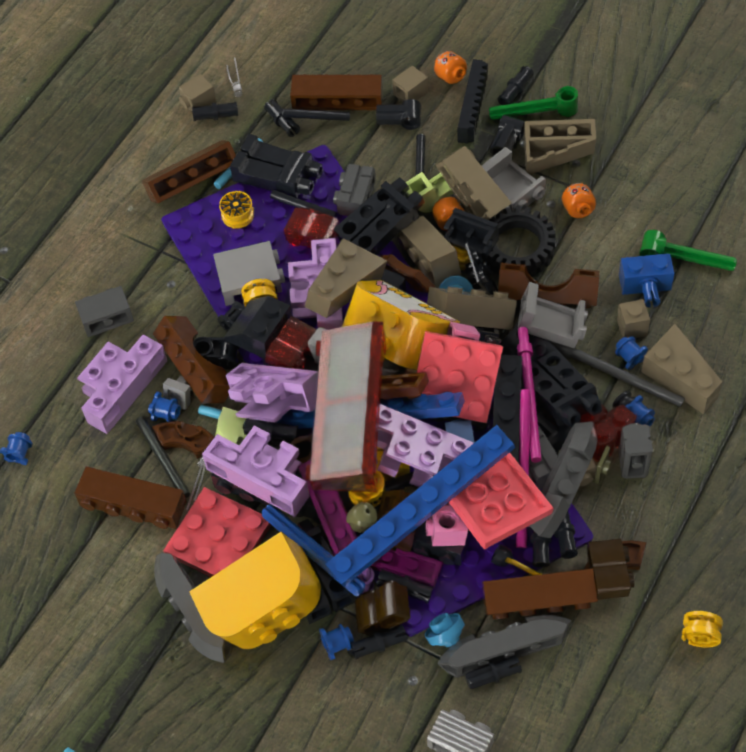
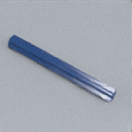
[262,504,366,596]

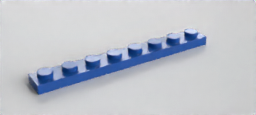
[266,392,465,429]
[326,425,515,587]

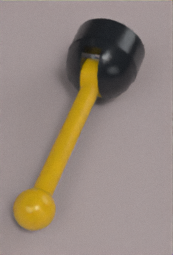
[490,543,541,575]

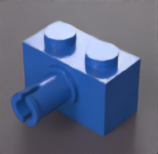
[619,253,674,308]

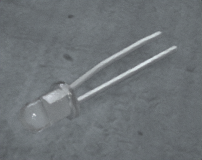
[227,58,243,98]
[186,453,207,510]

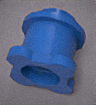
[615,336,648,370]
[148,391,181,422]
[622,395,655,427]
[0,432,33,465]
[319,624,354,660]

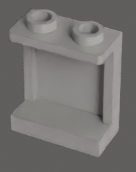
[481,147,546,213]
[213,241,285,306]
[517,282,588,348]

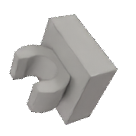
[163,376,191,410]

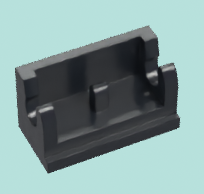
[444,208,499,258]

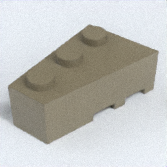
[524,119,596,174]
[436,146,512,220]
[398,216,462,288]
[305,238,387,318]
[427,286,517,330]
[641,324,722,414]

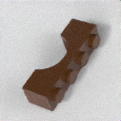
[498,263,599,308]
[153,316,230,403]

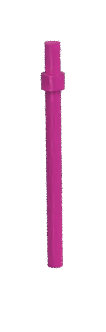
[517,327,542,463]
[516,389,531,548]

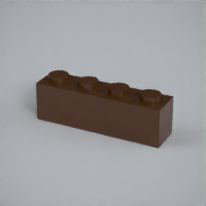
[290,74,383,110]
[141,140,236,204]
[74,466,187,529]
[482,568,598,620]

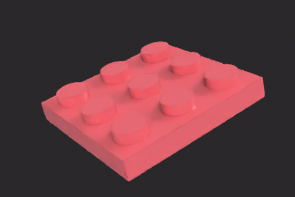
[416,331,503,423]
[449,453,553,549]
[163,487,271,577]

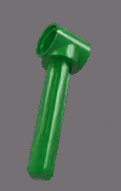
[489,86,578,120]
[639,230,737,271]

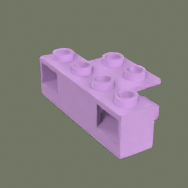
[288,238,344,335]
[77,335,167,434]
[226,363,326,422]
[360,402,474,487]
[202,426,309,517]

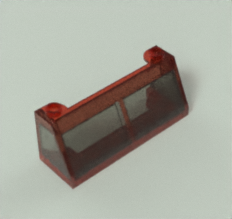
[305,321,387,492]

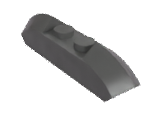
[530,422,598,538]
[154,553,233,663]
[437,615,571,678]

